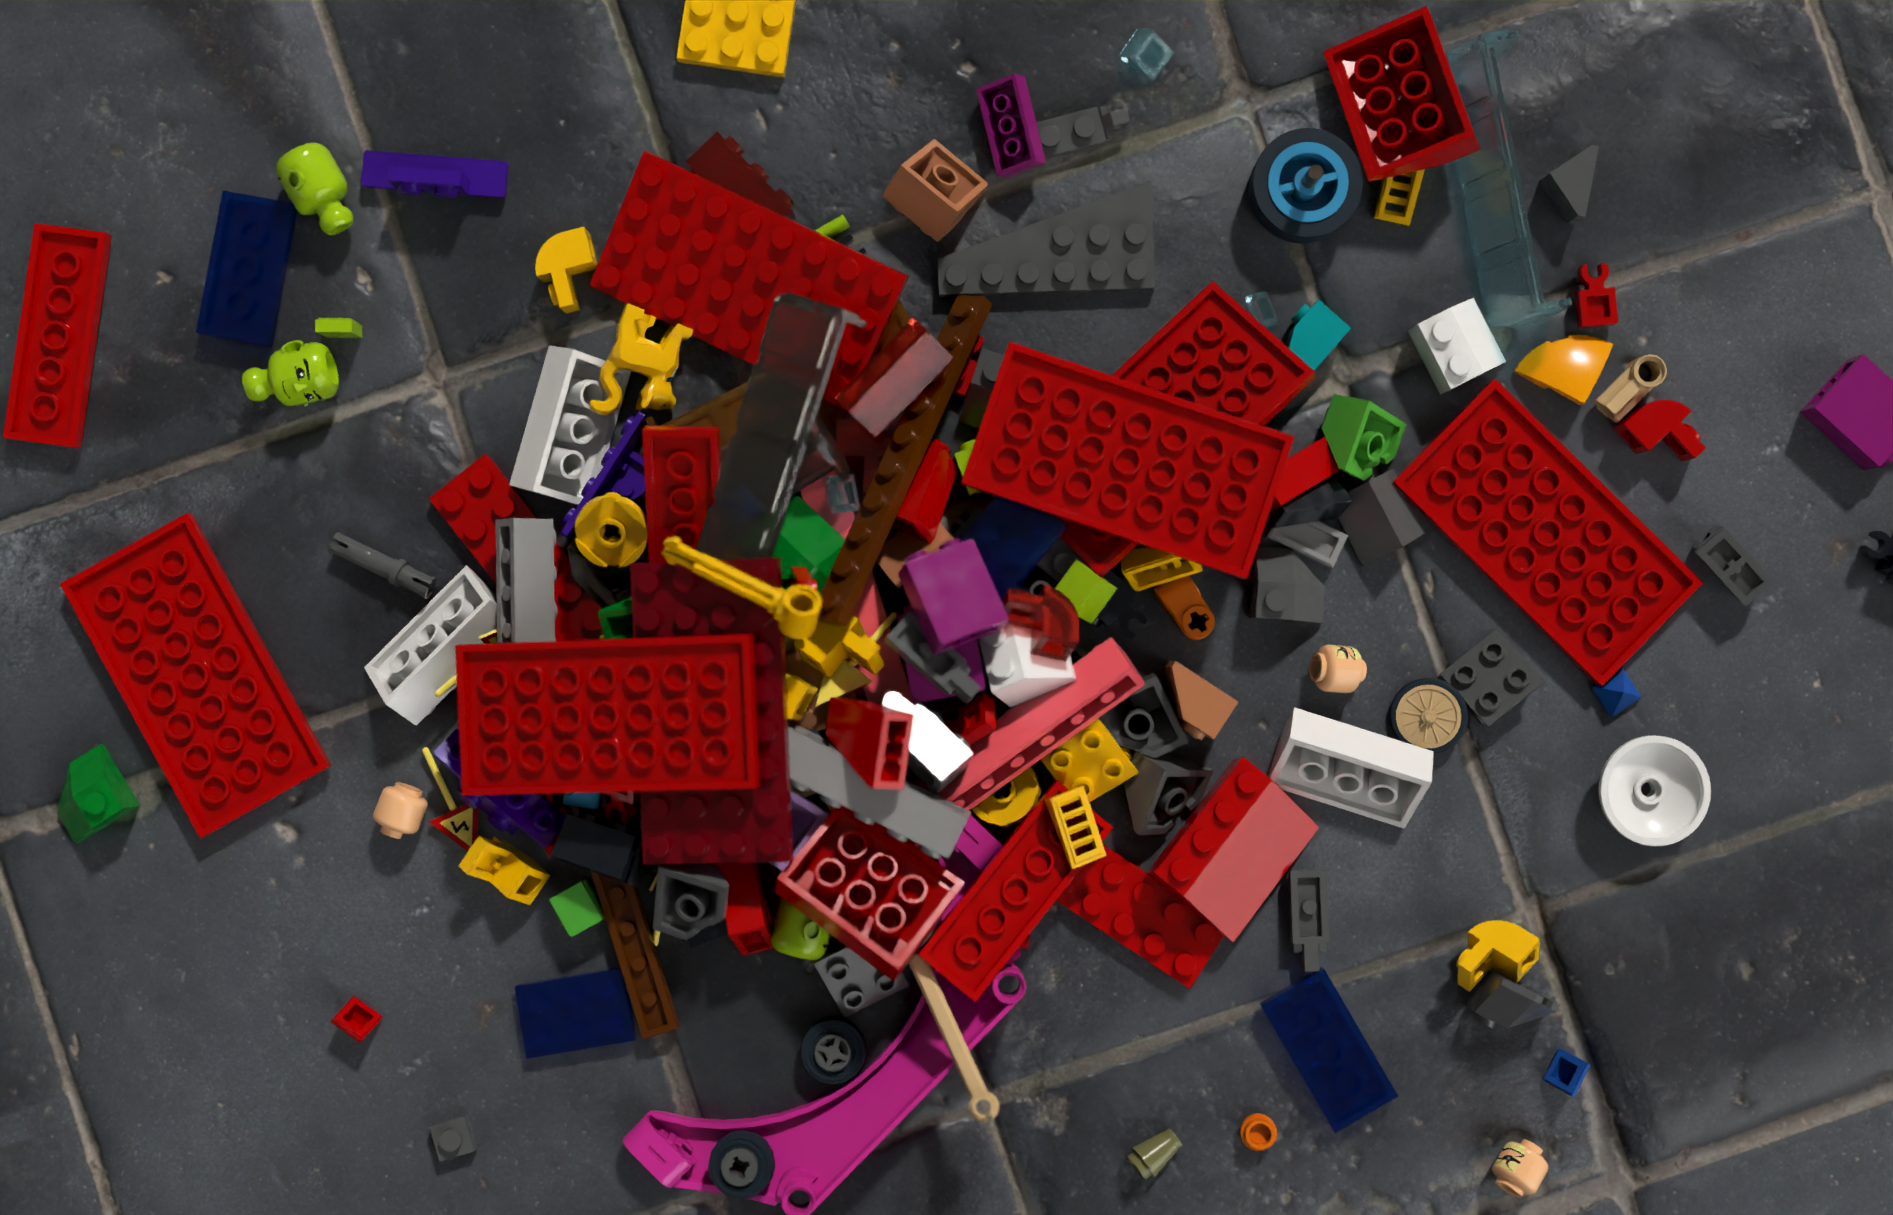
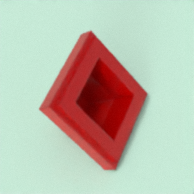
[331,996,383,1043]

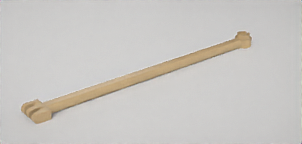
[816,729,1000,1122]

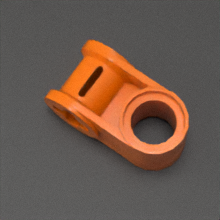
[1153,576,1215,640]

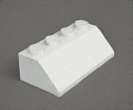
[509,345,631,505]
[364,565,497,725]
[1268,707,1434,828]

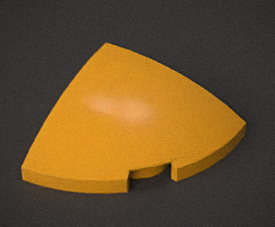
[1513,335,1613,405]

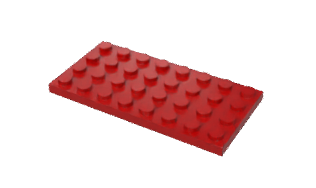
[589,151,909,410]
[1029,281,1316,578]
[961,341,1295,580]
[1393,379,1704,686]
[60,513,332,838]
[455,634,760,796]

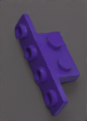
[361,150,509,199]
[561,411,651,542]
[433,728,566,847]

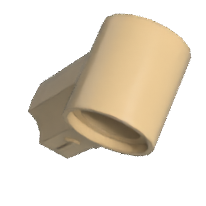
[1593,354,1667,423]

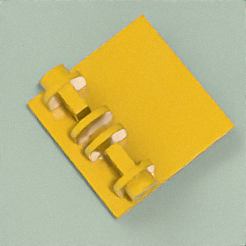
[1040,718,1139,802]

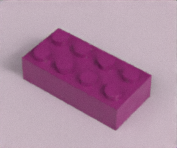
[976,73,1046,178]

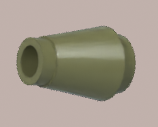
[1127,1128,1183,1181]

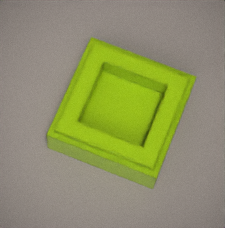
[315,318,362,338]

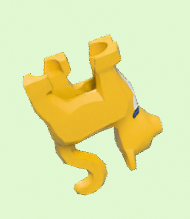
[589,303,693,415]

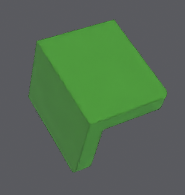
[549,877,605,937]

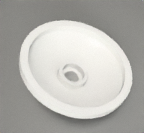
[1598,735,1711,846]

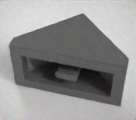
[1539,145,1599,225]

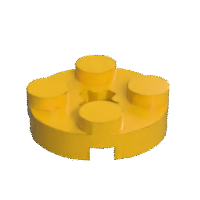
[574,492,648,567]
[971,767,1041,828]

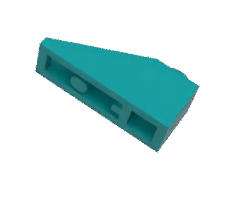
[1285,299,1351,370]

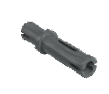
[328,532,437,599]

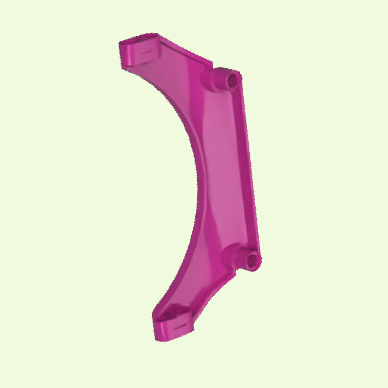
[622,813,1026,1215]

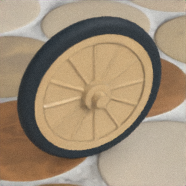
[1389,678,1468,754]

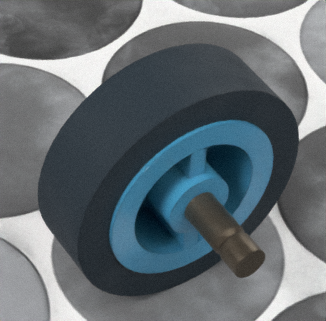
[1248,128,1363,244]

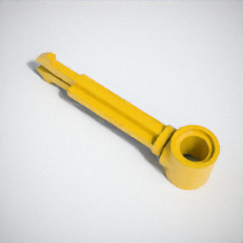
[662,536,822,639]

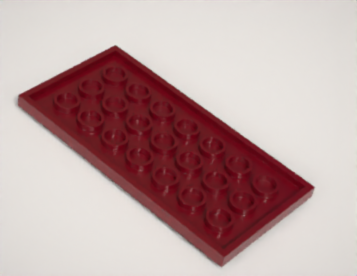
[630,558,794,864]

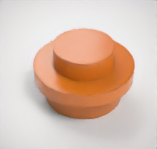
[1240,1113,1277,1151]

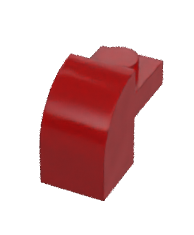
[1613,400,1706,462]

